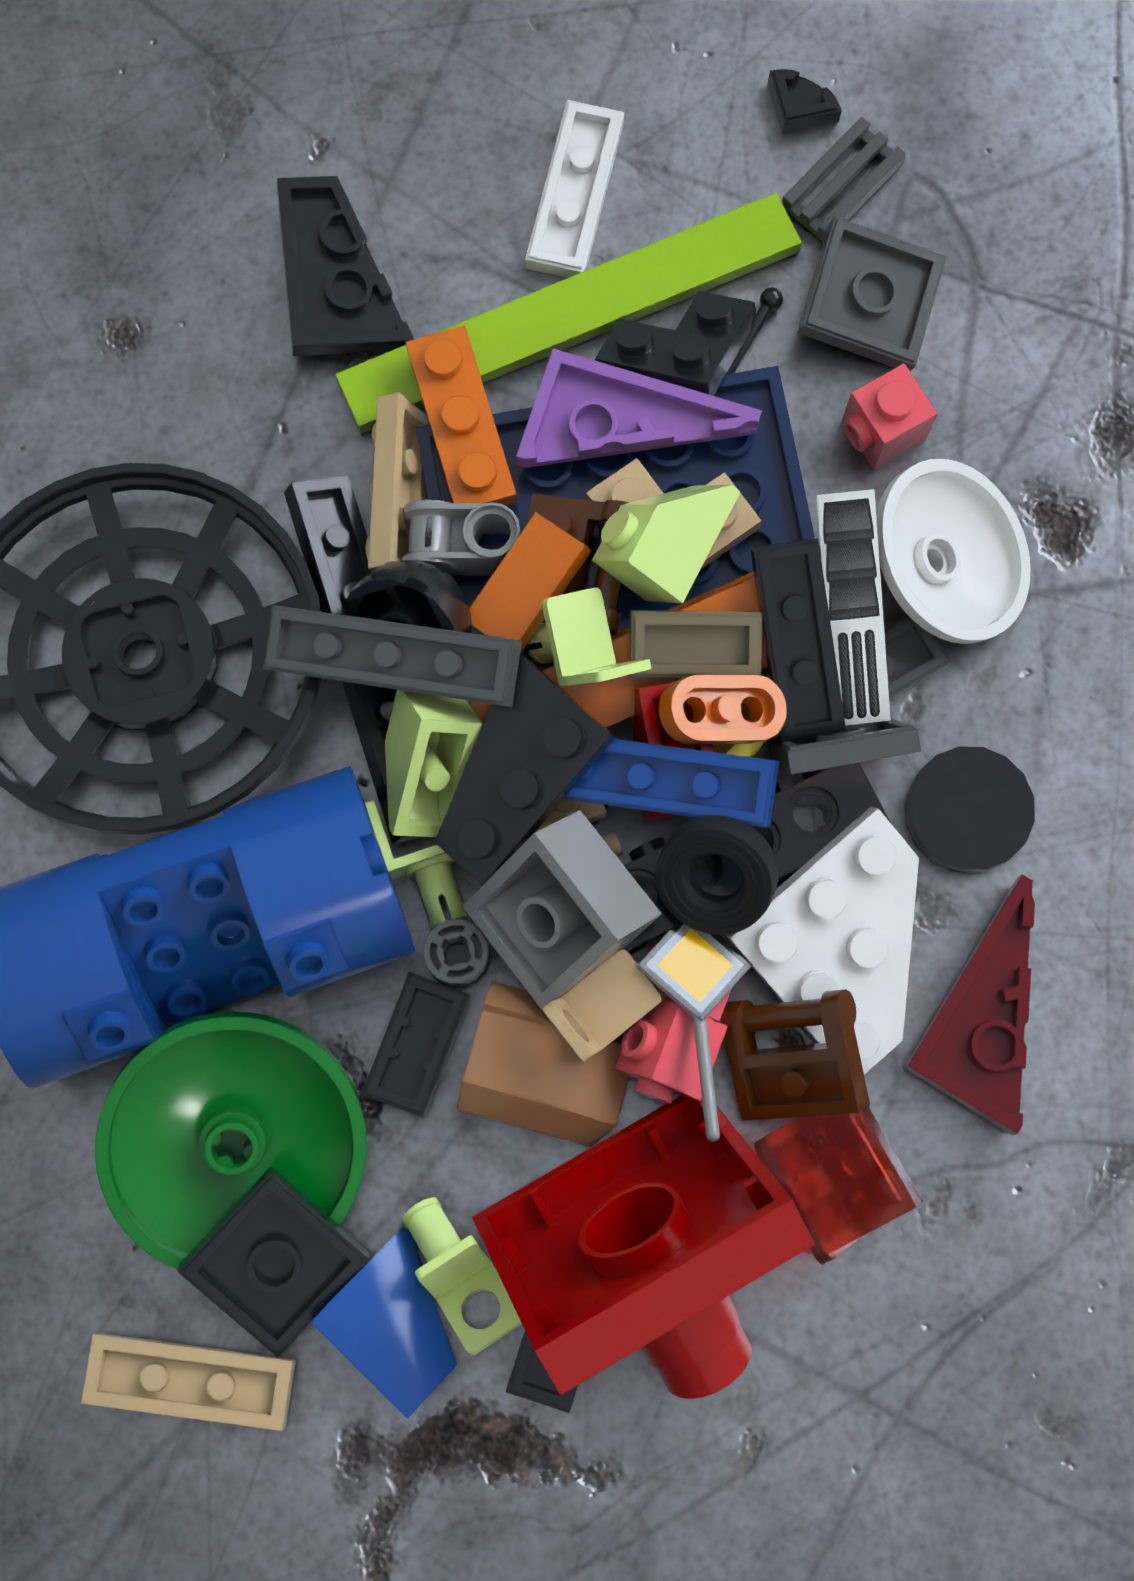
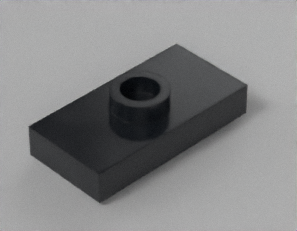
[362,972,471,1118]

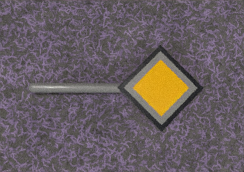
[636,921,753,1142]

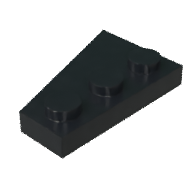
[435,652,616,886]

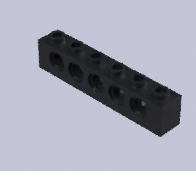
[624,763,891,955]

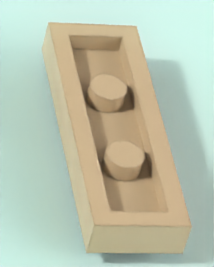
[366,392,429,571]
[81,1333,296,1431]

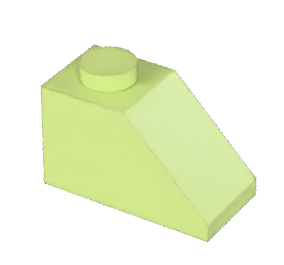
[592,485,740,603]
[385,690,483,838]

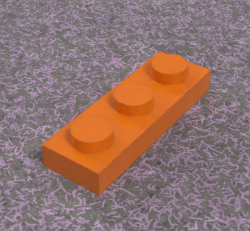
[406,326,517,506]

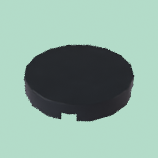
[906,746,1035,873]

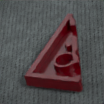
[904,874,1035,1135]

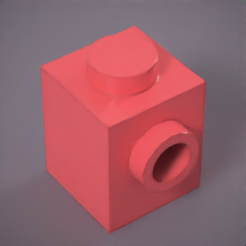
[842,363,938,470]
[614,1000,728,1105]

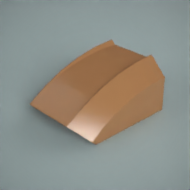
[456,981,629,1147]

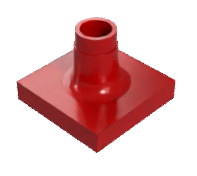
[472,1096,815,1399]

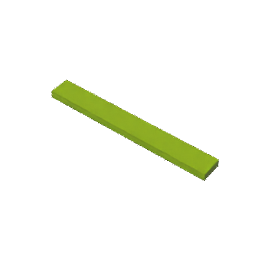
[335,192,802,434]

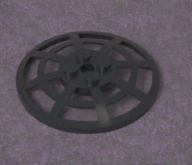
[0,463,322,835]

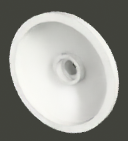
[876,459,1031,644]

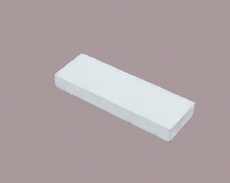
[525,100,624,278]

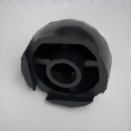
[342,560,472,633]

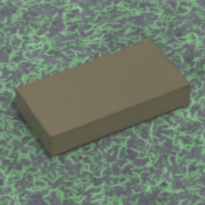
[629,610,762,677]

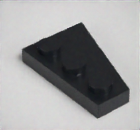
[277,176,414,356]

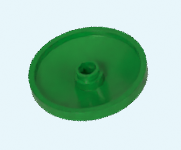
[95,1011,367,1270]

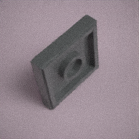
[797,216,947,371]
[767,718,921,775]

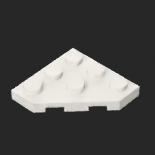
[724,806,919,1075]

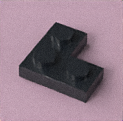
[595,291,756,396]

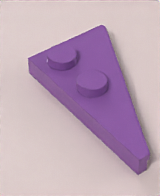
[516,348,762,468]

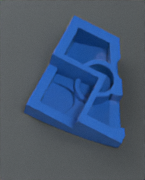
[311,1226,457,1419]

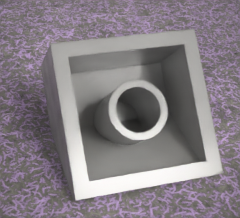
[462,810,662,1010]

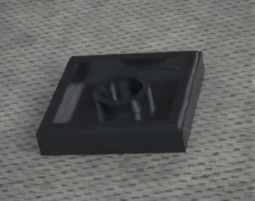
[178,1167,370,1358]

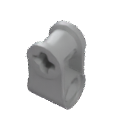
[402,500,521,576]

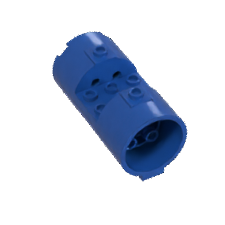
[0,766,416,1089]

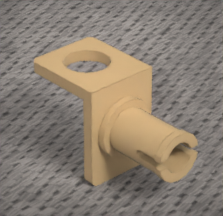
[542,949,663,1062]

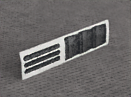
[816,489,891,725]

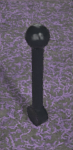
[726,287,784,374]

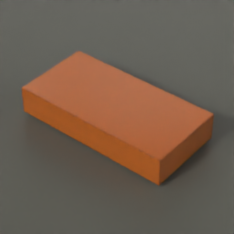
[469,512,592,653]

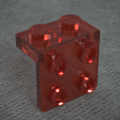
[754,1107,923,1265]

